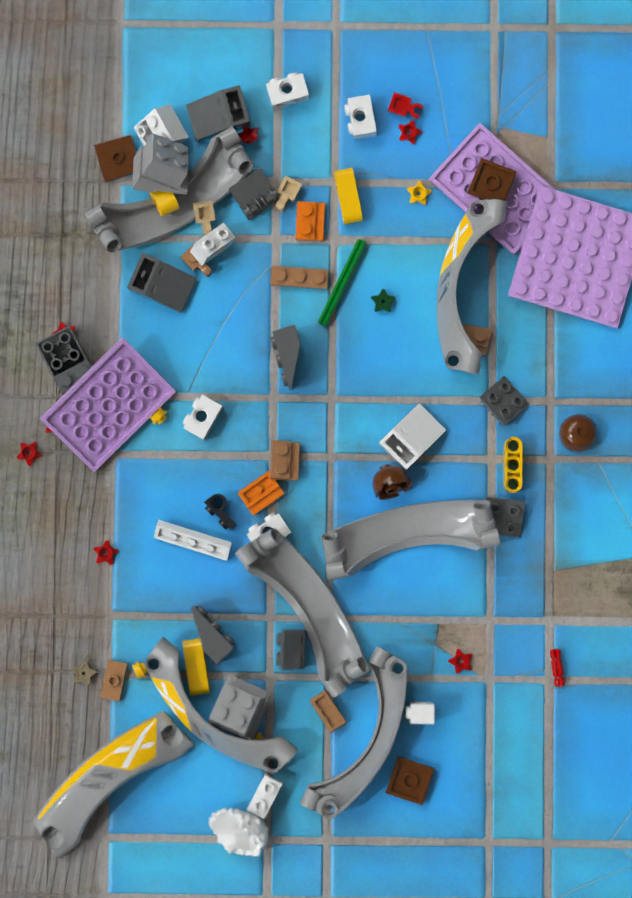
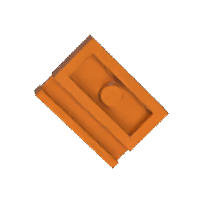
[295,201,325,241]
[238,471,285,516]

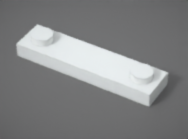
[154,520,232,561]

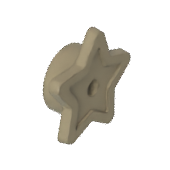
[72,660,97,685]

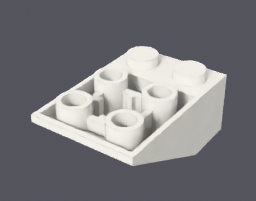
[379,403,446,471]

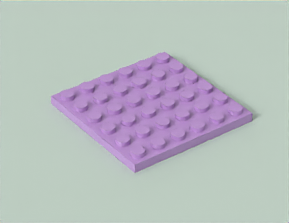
[507,185,632,329]

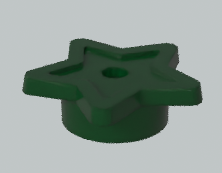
[371,289,395,313]

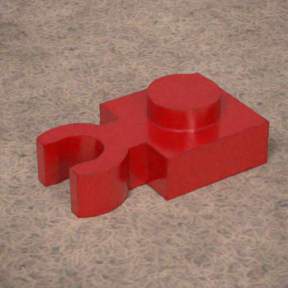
[387,92,423,119]

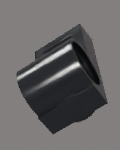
[204,494,237,530]

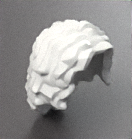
[209,808,268,856]

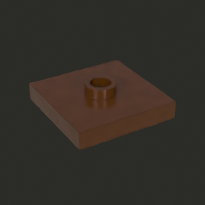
[94,135,136,182]
[467,158,517,201]
[385,756,435,805]

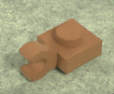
[180,244,212,277]

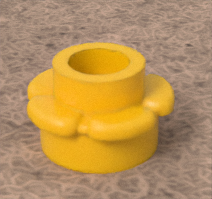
[150,407,167,424]
[132,661,148,679]

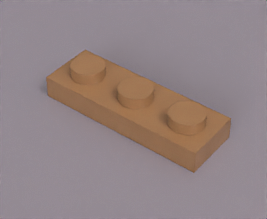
[270,266,329,290]

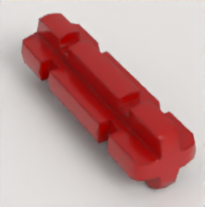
[550,649,565,687]

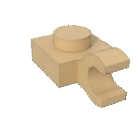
[275,176,302,212]
[193,200,215,235]

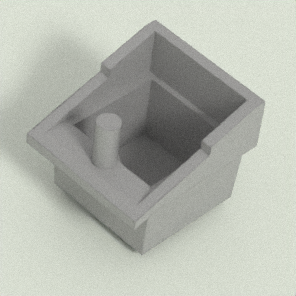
[132,134,188,195]
[208,674,271,740]

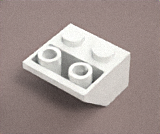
[134,104,188,146]

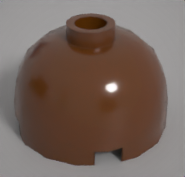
[559,414,598,452]
[372,464,412,500]

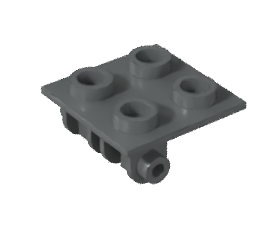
[228,168,279,220]
[479,376,529,426]
[486,497,525,537]

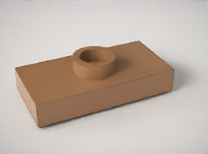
[100,660,128,701]
[309,690,346,733]

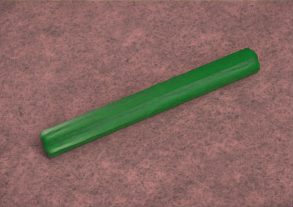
[318,239,366,326]

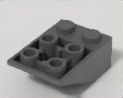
[186,85,251,141]
[127,253,197,313]
[270,325,301,390]
[35,326,92,395]
[191,605,235,664]
[276,629,305,670]

